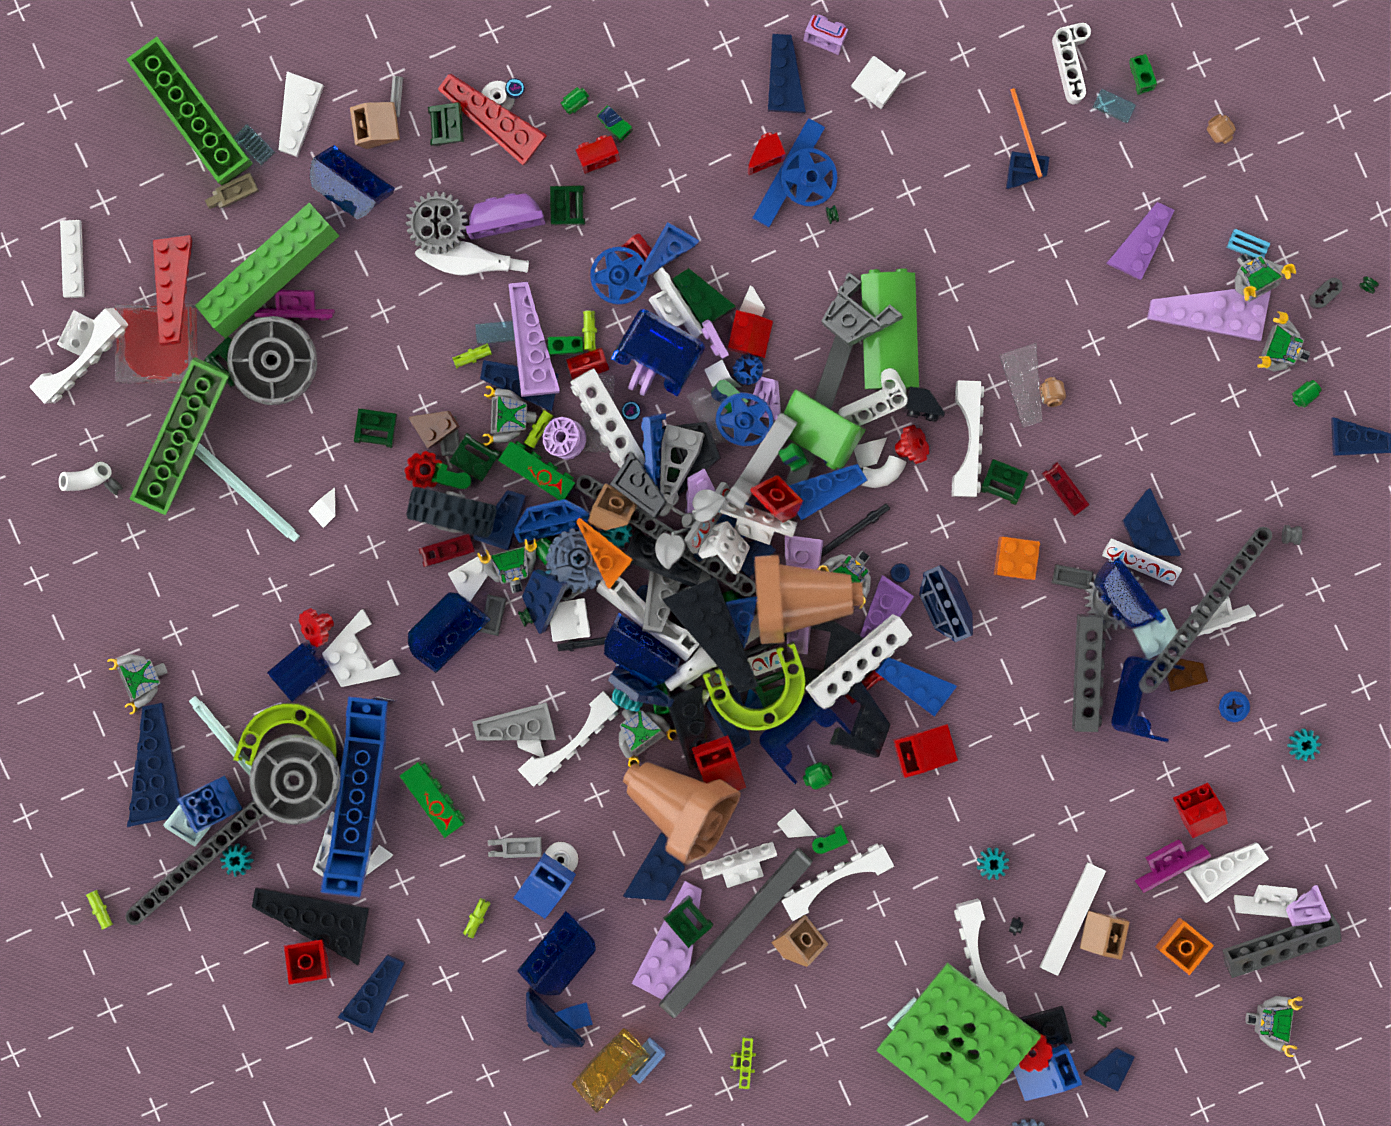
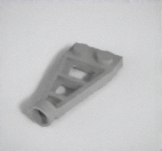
[660,424,705,505]

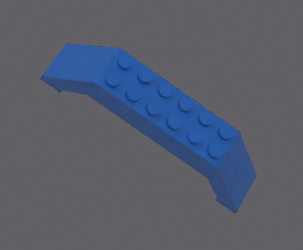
[321,697,388,897]

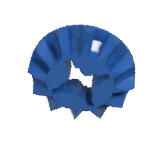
[733,354,763,385]
[1218,691,1250,722]

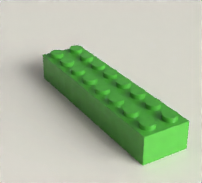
[126,37,253,186]
[195,203,339,339]
[130,357,230,515]

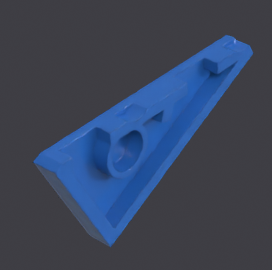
[636,222,699,281]
[726,596,758,649]

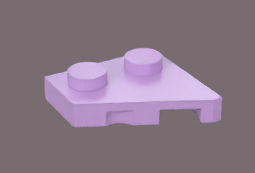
[701,320,729,359]
[750,377,781,421]
[685,469,715,514]
[1286,885,1331,926]

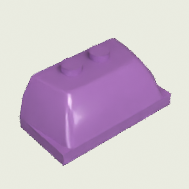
[466,193,546,240]

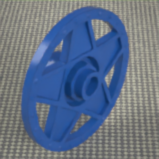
[781,148,837,206]
[590,247,648,305]
[716,393,774,446]

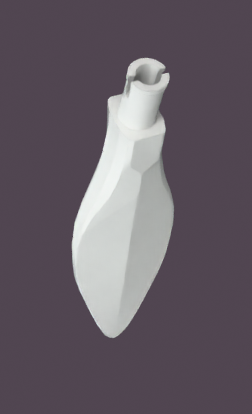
[415,241,529,275]
[664,616,759,691]

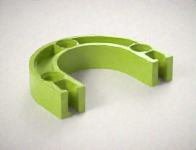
[703,642,805,730]
[233,703,337,766]

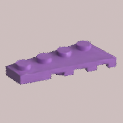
[1106,202,1174,280]
[860,575,914,655]

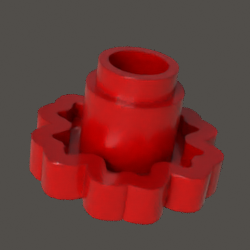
[895,424,929,464]
[404,451,442,489]
[299,608,334,647]
[1019,1033,1053,1072]

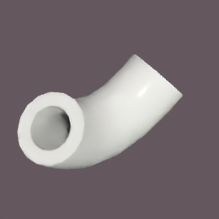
[861,455,907,488]
[59,462,112,491]

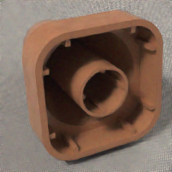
[755,555,863,644]
[623,762,741,864]

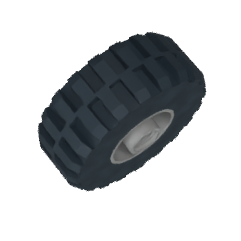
[406,487,497,537]

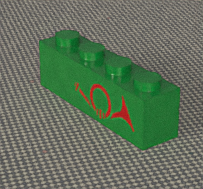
[498,441,576,500]
[400,761,465,838]

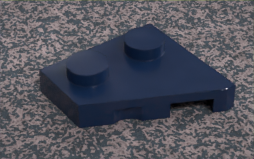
[1006,151,1050,189]
[1083,1047,1135,1092]

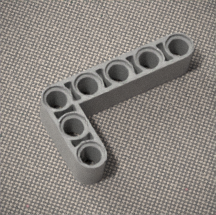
[726,412,798,510]

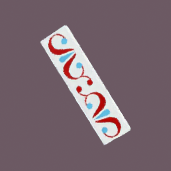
[1102,538,1182,586]
[708,648,785,686]

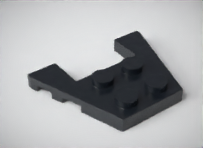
[662,422,721,496]
[803,620,864,684]
[830,681,891,758]

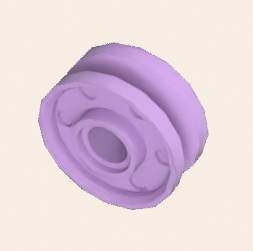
[628,352,661,396]
[543,417,586,460]

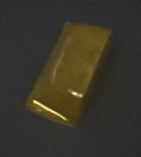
[572,1028,650,1112]

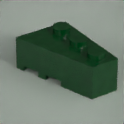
[672,268,736,328]

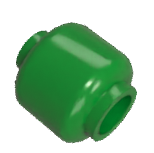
[803,762,833,790]

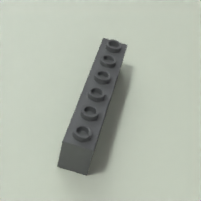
[1072,614,1106,732]
[1222,913,1342,978]

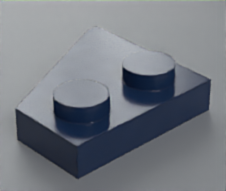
[741,540,776,578]

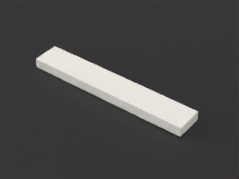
[1040,862,1106,976]

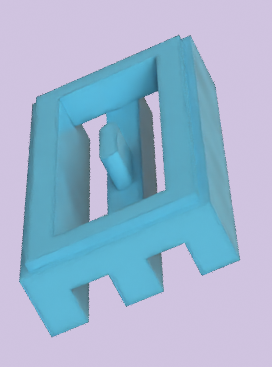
[1226,229,1270,259]

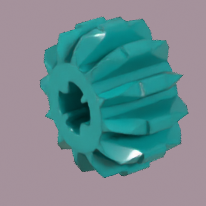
[599,524,633,548]
[611,689,643,711]
[1287,728,1322,762]
[220,843,254,877]
[977,847,1009,880]

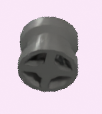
[1282,525,1302,545]

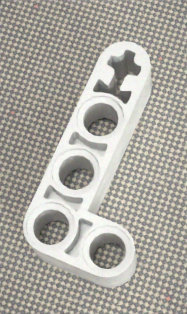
[1052,23,1091,104]
[838,368,907,426]

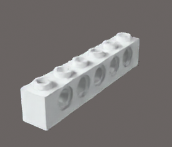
[570,369,645,468]
[805,614,912,709]

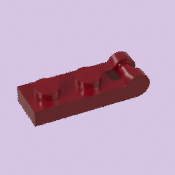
[1041,462,1090,516]
[418,534,475,567]

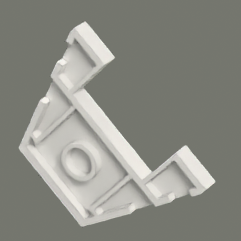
[322,609,401,687]
[312,811,393,877]

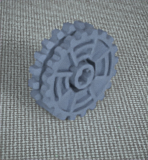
[546,528,603,593]

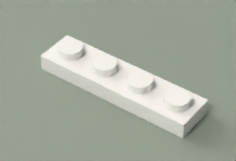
[60,220,84,298]

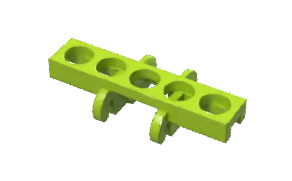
[730,1037,756,1089]

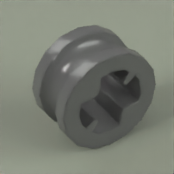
[104,477,123,495]

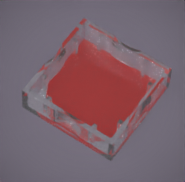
[114,303,197,384]

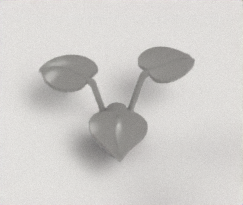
[655,489,726,569]

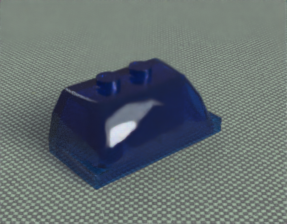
[309,145,395,219]
[1094,557,1166,629]
[408,592,491,673]
[604,612,681,686]
[517,911,596,996]

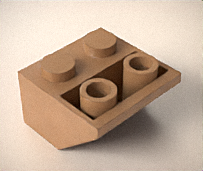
[350,102,400,149]
[1080,911,1129,960]

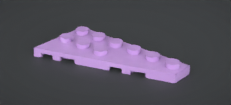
[1147,289,1271,341]
[632,881,702,999]

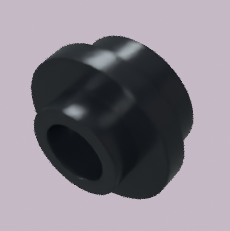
[1009,917,1024,936]

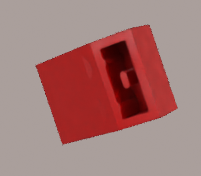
[892,724,958,778]
[692,735,746,791]

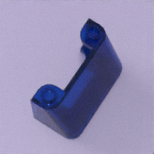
[611,309,705,397]

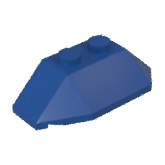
[514,499,593,543]

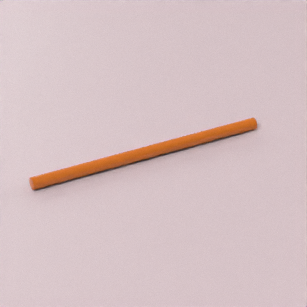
[1010,88,1042,178]

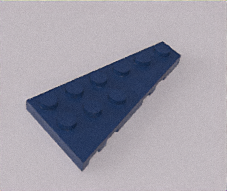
[127,703,181,827]

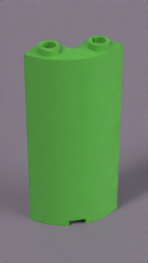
[861,269,919,390]

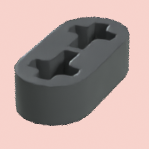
[1309,278,1343,309]

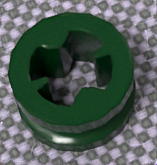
[825,205,839,224]
[1359,276,1379,294]
[518,608,533,627]
[1092,1010,1112,1028]

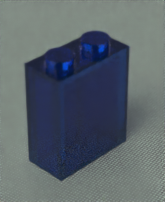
[267,642,330,702]

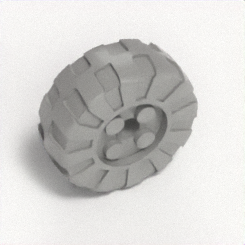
[227,316,317,405]
[250,734,341,824]

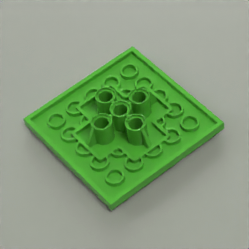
[876,962,1041,1123]

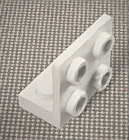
[851,56,906,109]
[57,310,103,363]
[698,521,750,574]
[550,598,591,642]

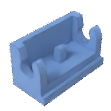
[624,1037,665,1084]

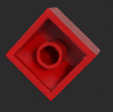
[748,132,786,176]
[575,135,620,174]
[728,310,773,358]
[750,475,803,523]
[284,939,331,985]

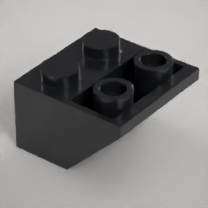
[903,386,945,422]

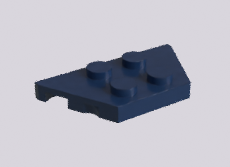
[1122,488,1181,556]
[522,569,568,634]
[608,661,674,707]
[623,832,685,901]

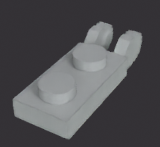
[488,837,542,858]

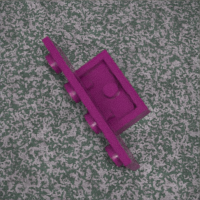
[255,290,335,321]
[1135,839,1211,893]

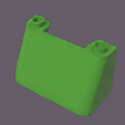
[784,389,866,471]

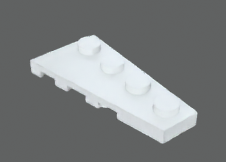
[279,72,324,157]
[1184,842,1269,903]

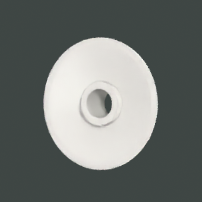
[482,81,515,110]
[545,842,578,872]

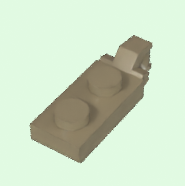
[205,173,259,209]

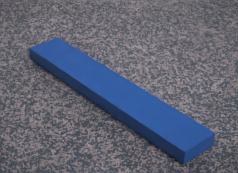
[752,118,825,228]

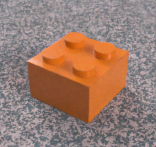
[994,537,1040,580]
[1155,918,1214,975]

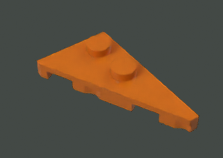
[577,518,632,589]

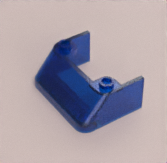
[1111,656,1185,742]
[759,693,851,784]

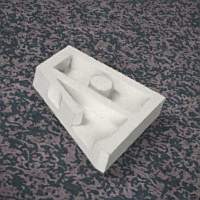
[448,555,488,606]

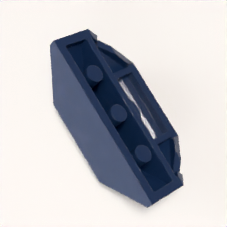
[919,565,973,642]
[526,988,585,1048]

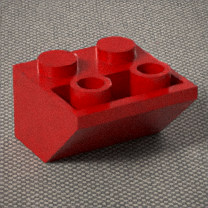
[1173,783,1228,839]

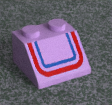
[803,15,848,55]

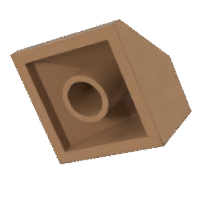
[588,484,637,531]
[771,915,828,967]

